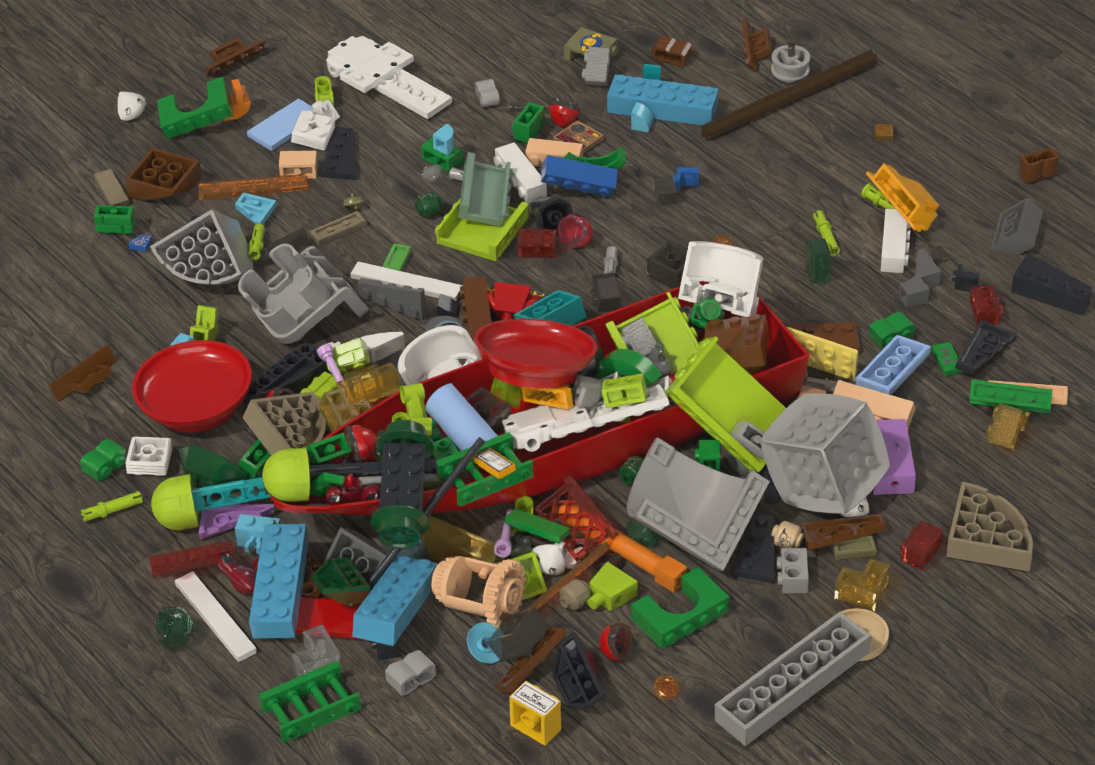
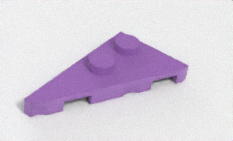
[199,504,275,539]

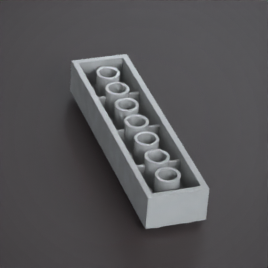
[715,612,871,746]

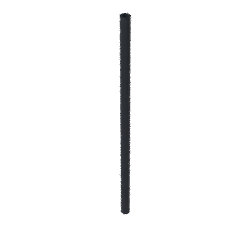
[367,437,486,592]

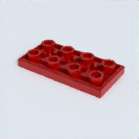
[296,597,365,640]

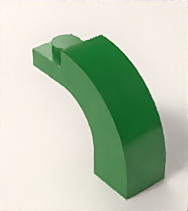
[593,349,662,387]

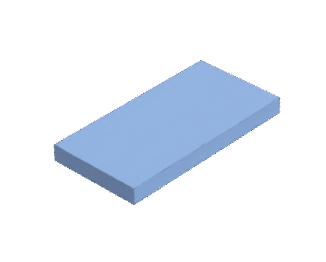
[247,99,316,151]

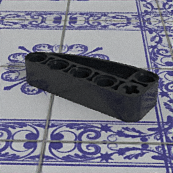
[243,343,330,409]

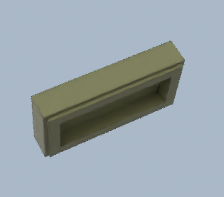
[831,535,877,560]

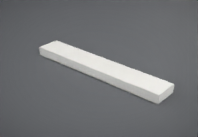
[351,262,462,301]
[175,571,257,662]

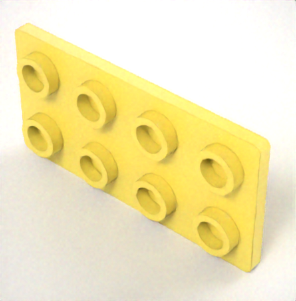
[786,327,858,381]

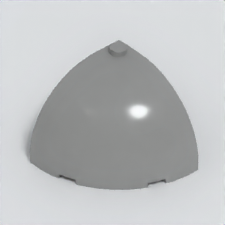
[150,209,253,285]

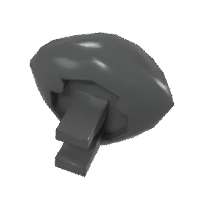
[643,343,671,379]

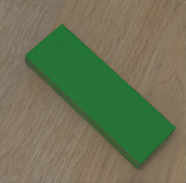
[309,472,344,497]
[505,508,570,544]

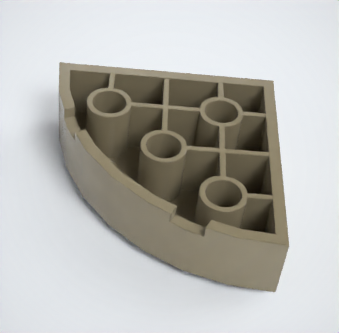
[243,392,326,455]
[947,482,1033,572]

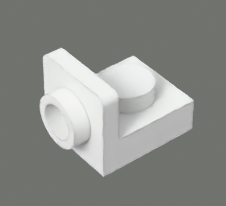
[309,99,340,121]

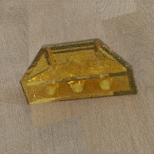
[421,515,497,576]

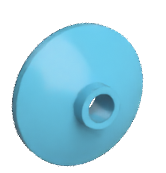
[467,622,506,664]

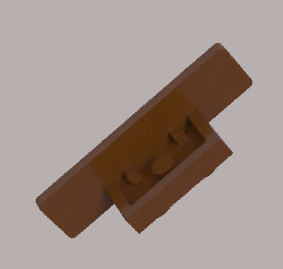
[741,18,772,71]
[205,37,266,77]
[49,345,116,401]

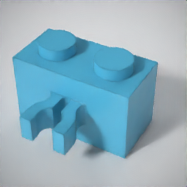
[235,514,281,554]

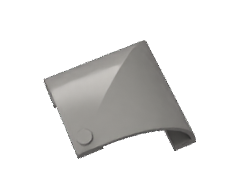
[627,438,770,571]

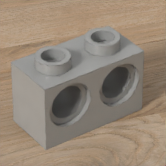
[777,548,808,593]

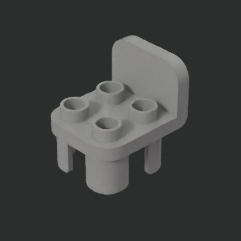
[238,244,370,344]

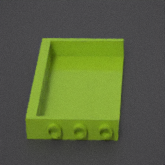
[665,336,786,472]

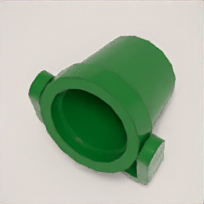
[690,298,725,329]

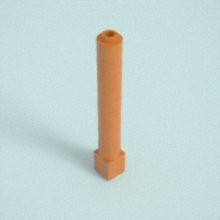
[558,502,687,593]

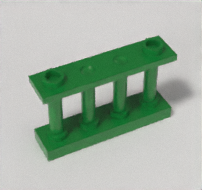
[969,379,1053,414]
[436,432,533,507]
[258,661,361,743]

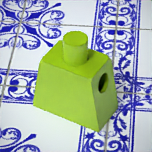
[587,562,638,611]

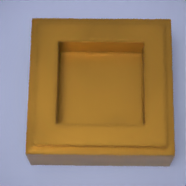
[874,124,893,141]

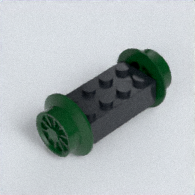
[371,420,434,548]

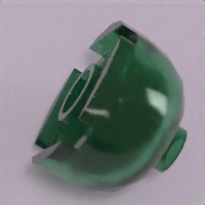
[156,606,195,649]

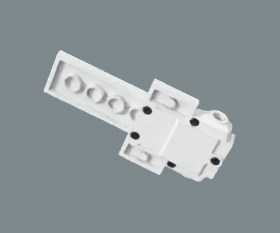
[326,36,452,119]
[502,384,669,452]

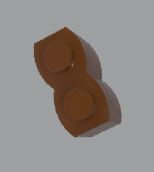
[652,36,692,67]
[1019,148,1059,182]

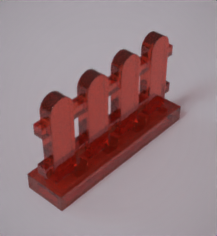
[149,540,235,577]

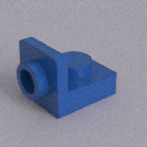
[673,167,699,192]

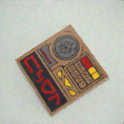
[553,120,604,154]

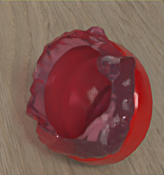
[558,214,593,248]

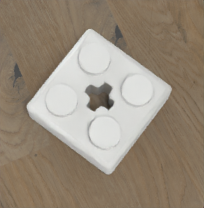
[291,110,335,151]
[125,437,173,476]

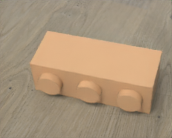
[525,138,583,167]

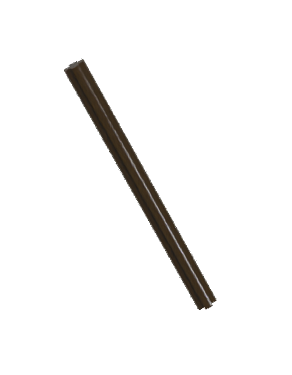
[700,50,878,140]

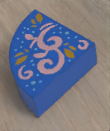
[128,235,153,252]

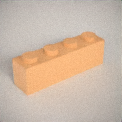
[833,380,916,430]

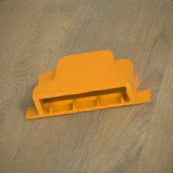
[866,163,939,232]

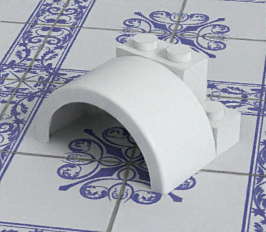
[678,241,764,317]
[398,325,482,385]

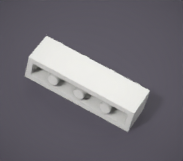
[494,143,547,203]
[881,209,910,273]

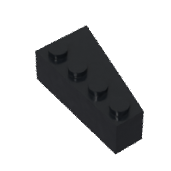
[1011,253,1092,316]

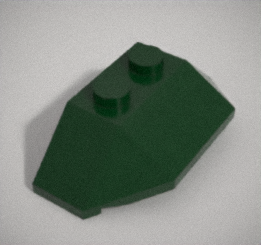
[179,444,250,496]
[312,557,370,606]

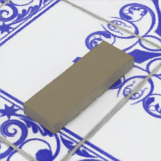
[94,169,129,206]
[310,211,367,246]

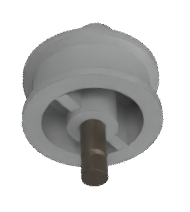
[771,39,810,84]

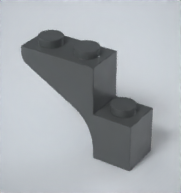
[899,249,942,309]

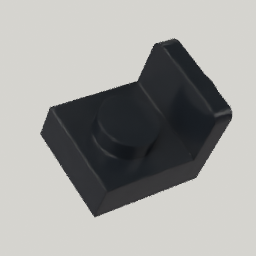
[952,264,980,293]

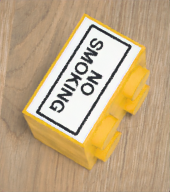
[509,681,561,746]

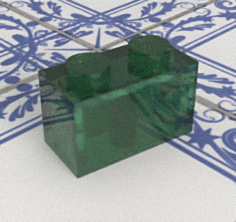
[805,238,831,284]

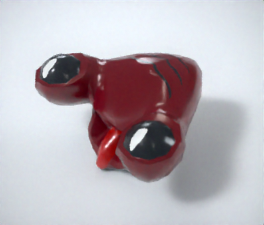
[326,473,381,505]
[217,553,259,595]

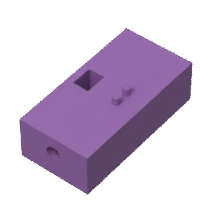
[873,419,916,495]

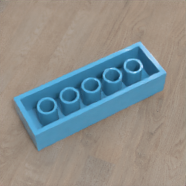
[607,75,719,125]
[249,524,309,638]
[353,555,437,646]

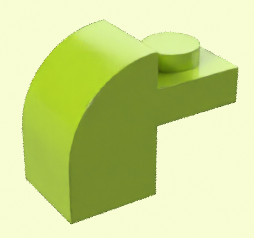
[190,305,219,341]

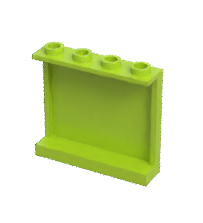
[435,199,529,261]
[606,292,701,381]

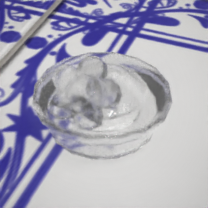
[421,165,442,182]

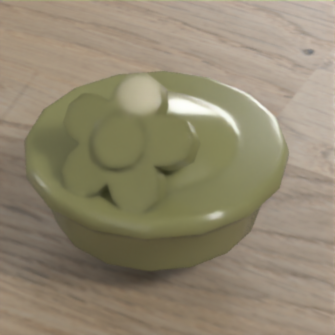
[343,193,365,211]

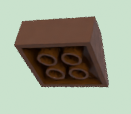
[125,147,202,201]
[705,314,770,368]

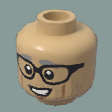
[771,521,804,548]

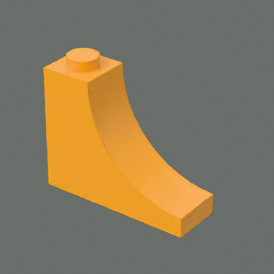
[521,384,574,410]

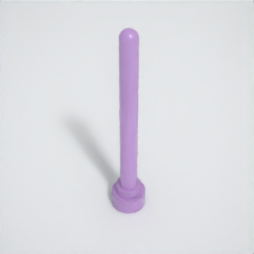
[317,344,361,416]
[494,508,514,557]

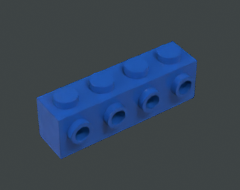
[541,155,617,197]

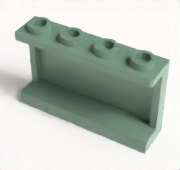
[458,152,513,226]

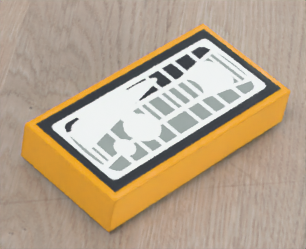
[474,448,516,479]

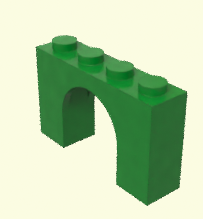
[157,77,234,139]
[631,567,730,649]

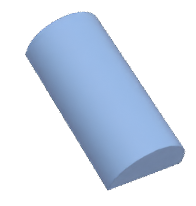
[855,335,931,395]
[426,383,497,468]

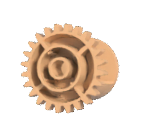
[431,556,526,629]

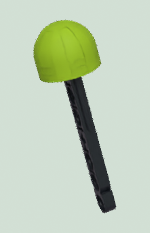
[262,447,437,502]

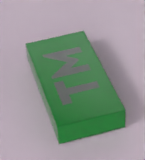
[931,342,963,376]

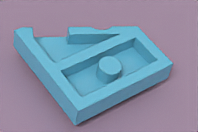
[235,193,277,225]

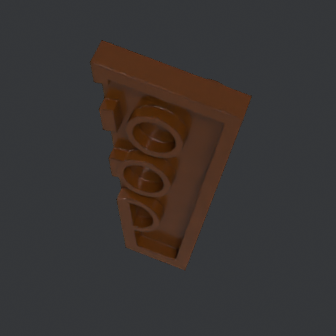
[784,322,860,354]
[800,514,886,550]
[495,627,566,693]

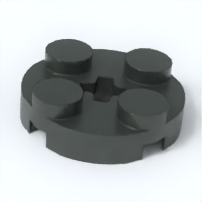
[492,534,535,560]

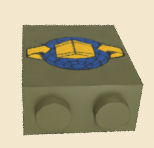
[564,27,619,61]

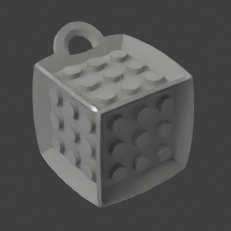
[760,393,890,514]

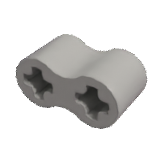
[475,79,500,108]

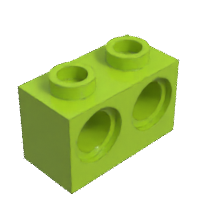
[601,373,648,408]

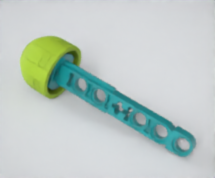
[151,474,270,530]

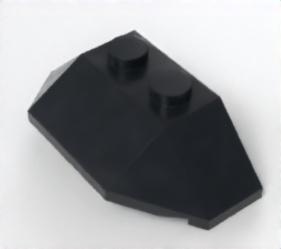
[552,632,610,709]

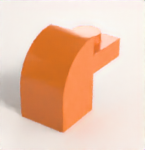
[224,79,251,121]

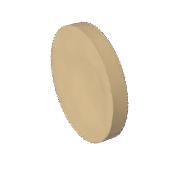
[841,608,889,661]

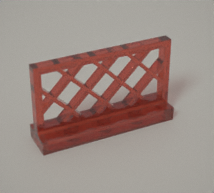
[534,474,618,562]

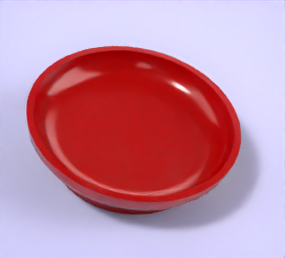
[474,319,597,389]
[132,340,251,433]

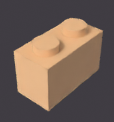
[279,151,318,179]

